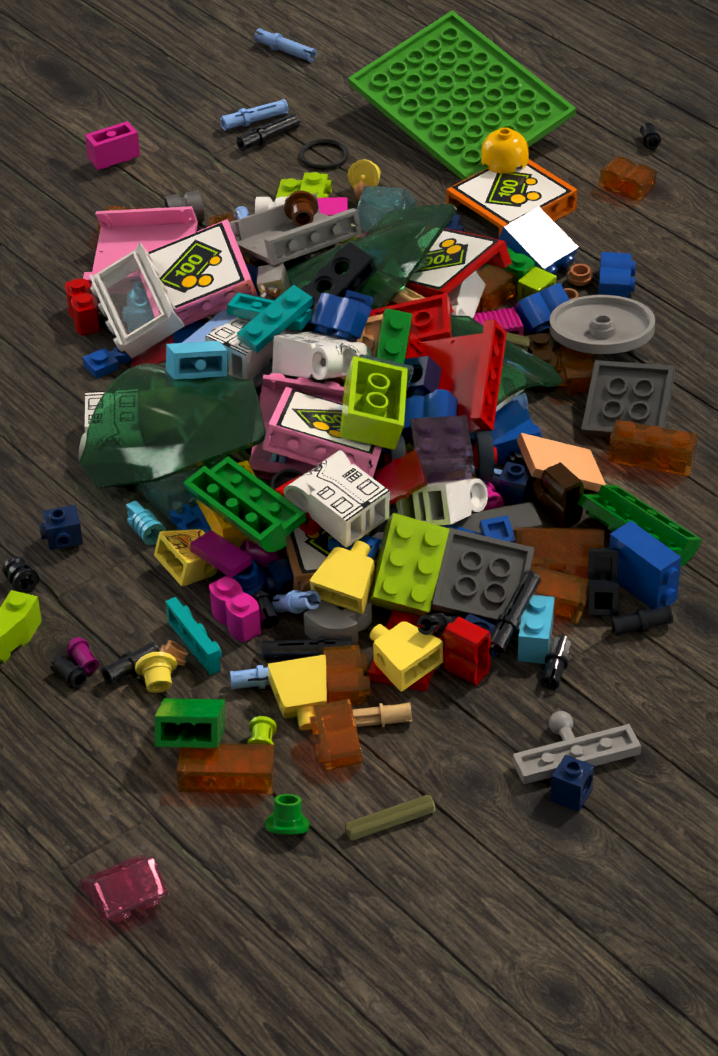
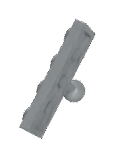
[513,711,641,785]

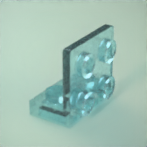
[352,185,418,235]

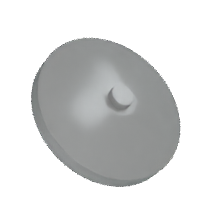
[550,295,655,354]

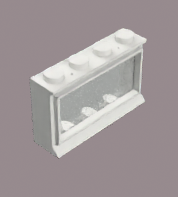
[89,242,185,358]

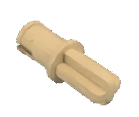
[350,702,412,728]

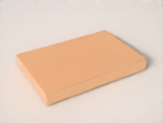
[517,433,606,492]

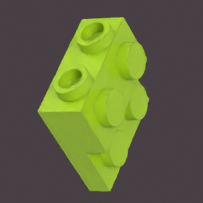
[276,172,332,198]

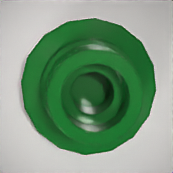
[265,794,310,834]

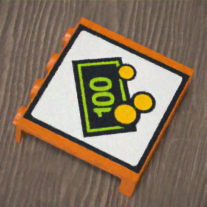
[446,160,578,236]

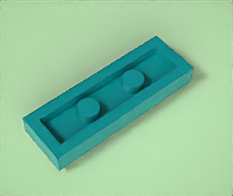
[237,285,314,353]
[227,293,311,331]
[165,597,222,676]

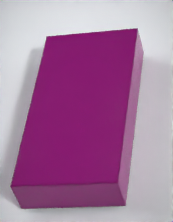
[190,530,252,578]

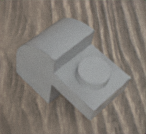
[304,600,372,647]

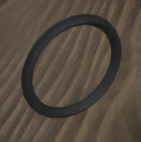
[299,139,349,170]

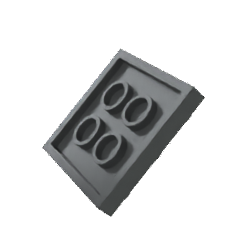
[581,360,676,441]
[431,528,535,625]

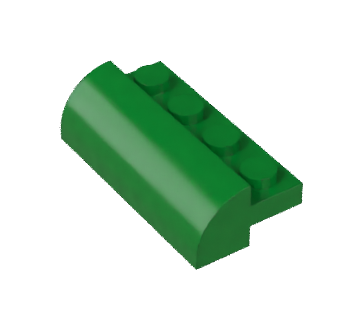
[183,456,307,552]
[578,485,703,568]

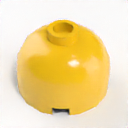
[481,128,529,173]

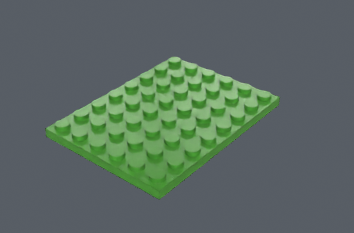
[348,10,576,180]

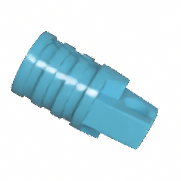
[126,501,166,545]

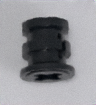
[2,556,39,594]

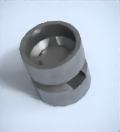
[164,190,204,222]

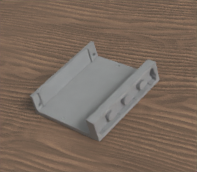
[229,193,362,265]

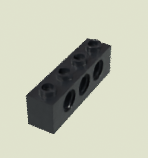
[299,241,377,332]

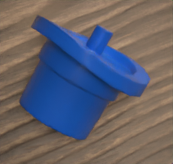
[226,560,265,596]

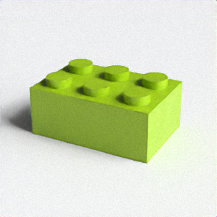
[340,356,408,450]
[368,513,449,616]

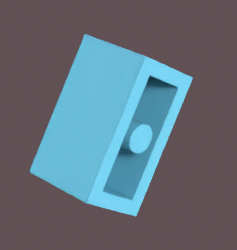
[166,341,228,380]
[518,595,555,664]

